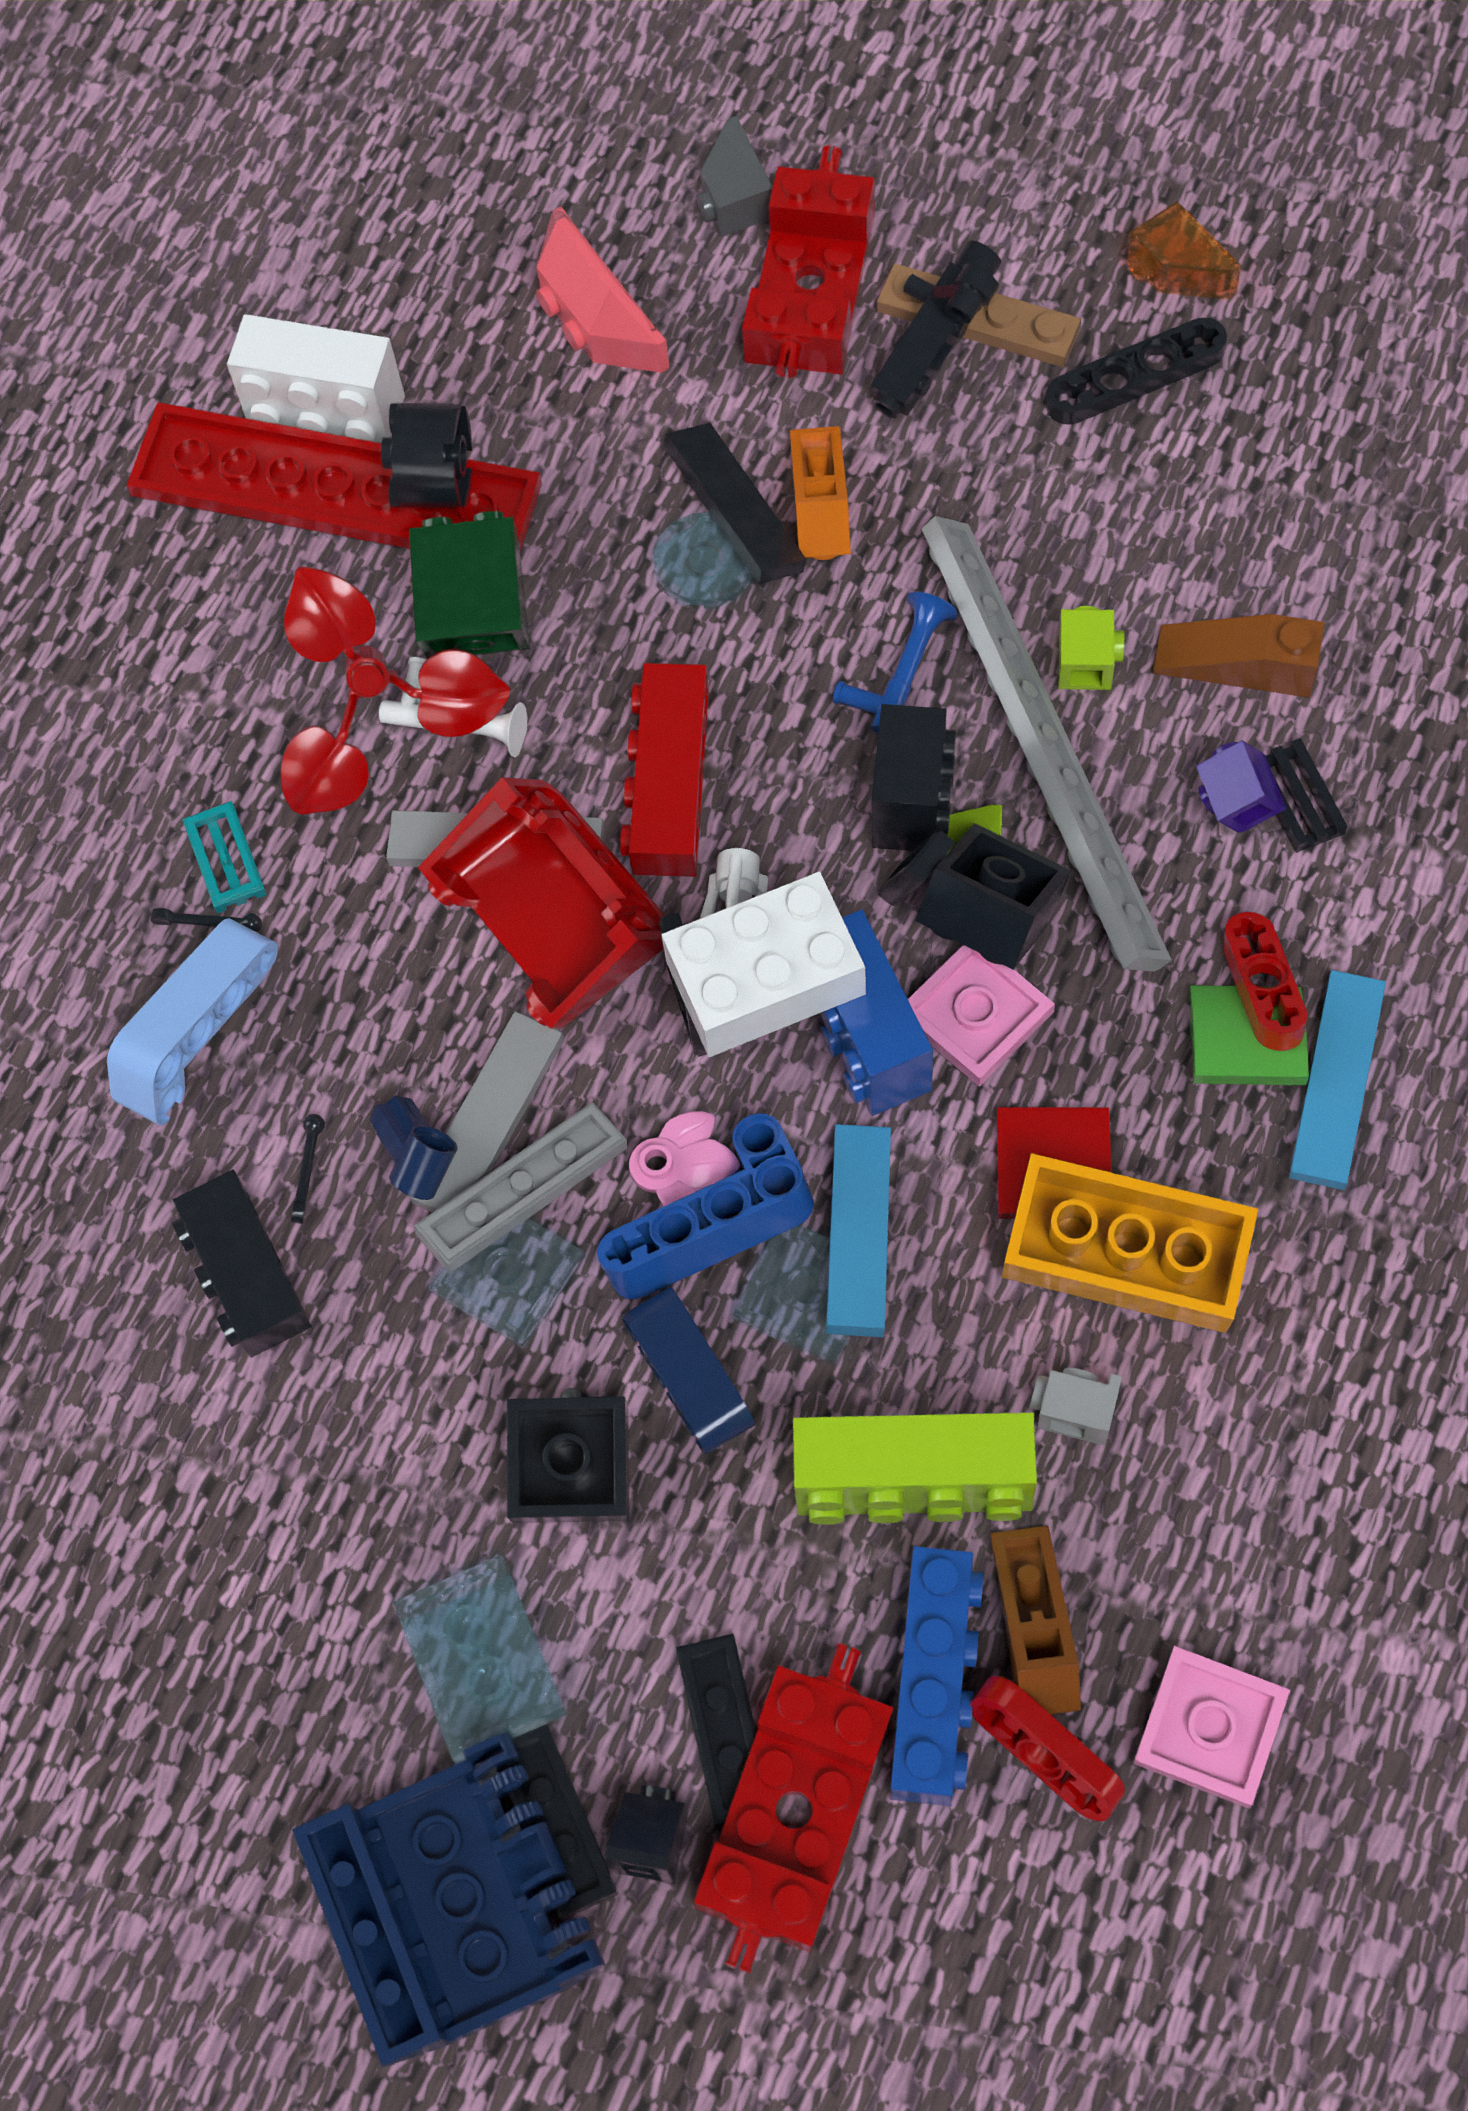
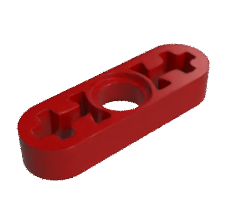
[1223,912,1307,1051]
[970,1676,1125,1821]

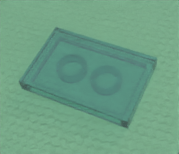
[393,1554,567,1764]

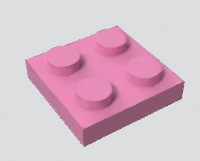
[908,945,1055,1087]
[1133,1646,1290,1809]

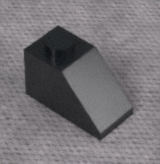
[604,1785,689,1884]

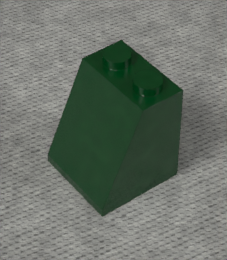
[409,511,530,659]

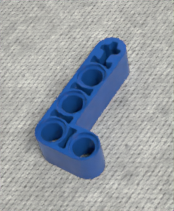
[597,1113,814,1299]

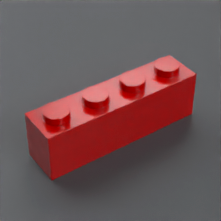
[620,663,709,877]

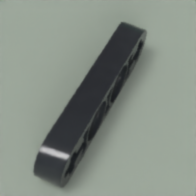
[1046,317,1227,425]

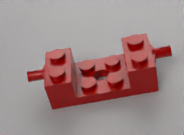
[742,145,875,378]
[694,1643,893,1974]

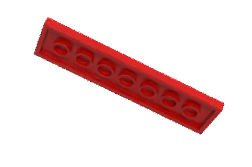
[126,402,542,553]

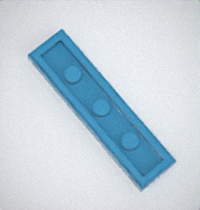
[1289,970,1386,1190]
[826,1124,891,1337]

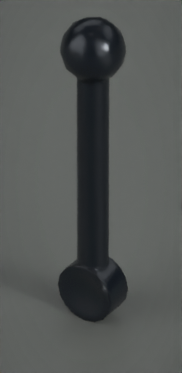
[151,908,262,932]
[291,1114,325,1224]

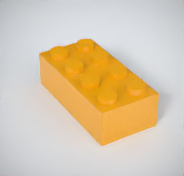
[1002,1153,1258,1333]

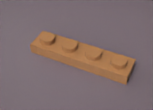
[877,263,1081,368]

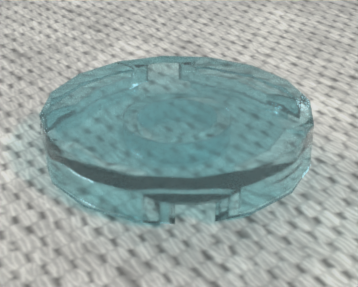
[654,512,753,609]

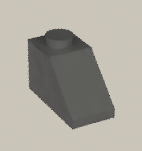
[696,116,773,237]

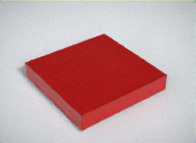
[997,1107,1111,1219]

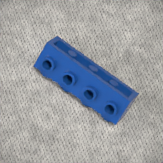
[891,1546,984,1806]

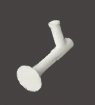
[379,657,527,757]

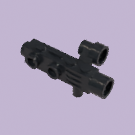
[871,240,1002,418]

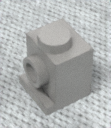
[1030,1368,1122,1446]

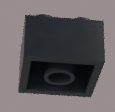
[871,704,956,851]
[915,823,1071,970]
[507,1396,630,1523]

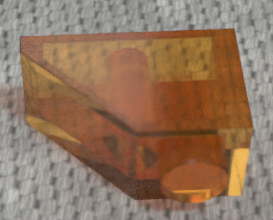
[1127,201,1241,300]

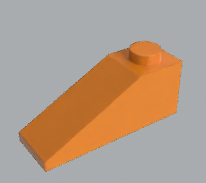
[790,426,851,560]

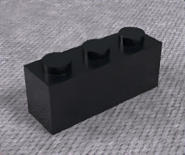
[172,1169,312,1358]

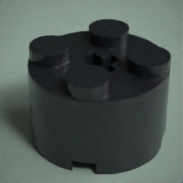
[381,403,472,508]

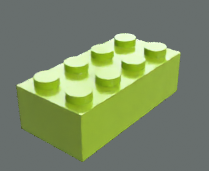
[793,1413,1037,1525]

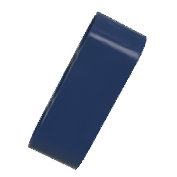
[621,1287,755,1455]

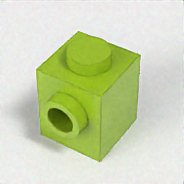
[1059,606,1124,690]

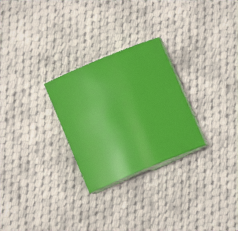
[1189,985,1309,1085]

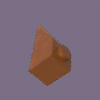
[1153,614,1325,698]
[990,1526,1081,1714]

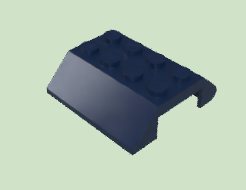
[292,1732,605,2067]

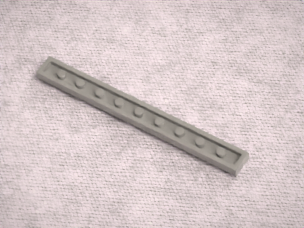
[921,516,1172,972]

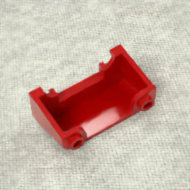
[418,777,665,1029]

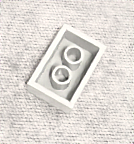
[227,314,405,443]
[661,871,866,1057]

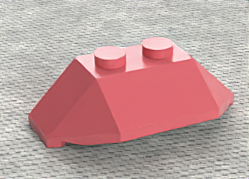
[536,206,670,373]

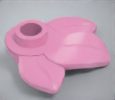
[629,1111,741,1207]

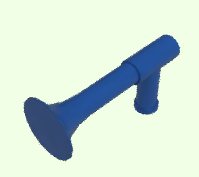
[833,592,958,733]

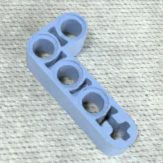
[107,918,278,1126]

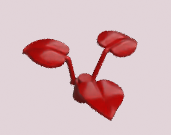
[281,567,510,815]

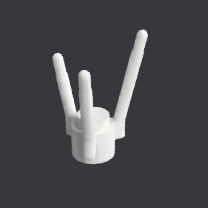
[700,848,768,919]

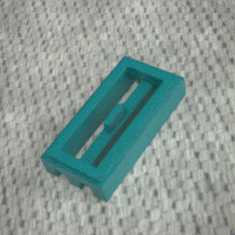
[182,801,267,914]

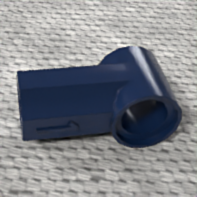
[370,1095,458,1200]

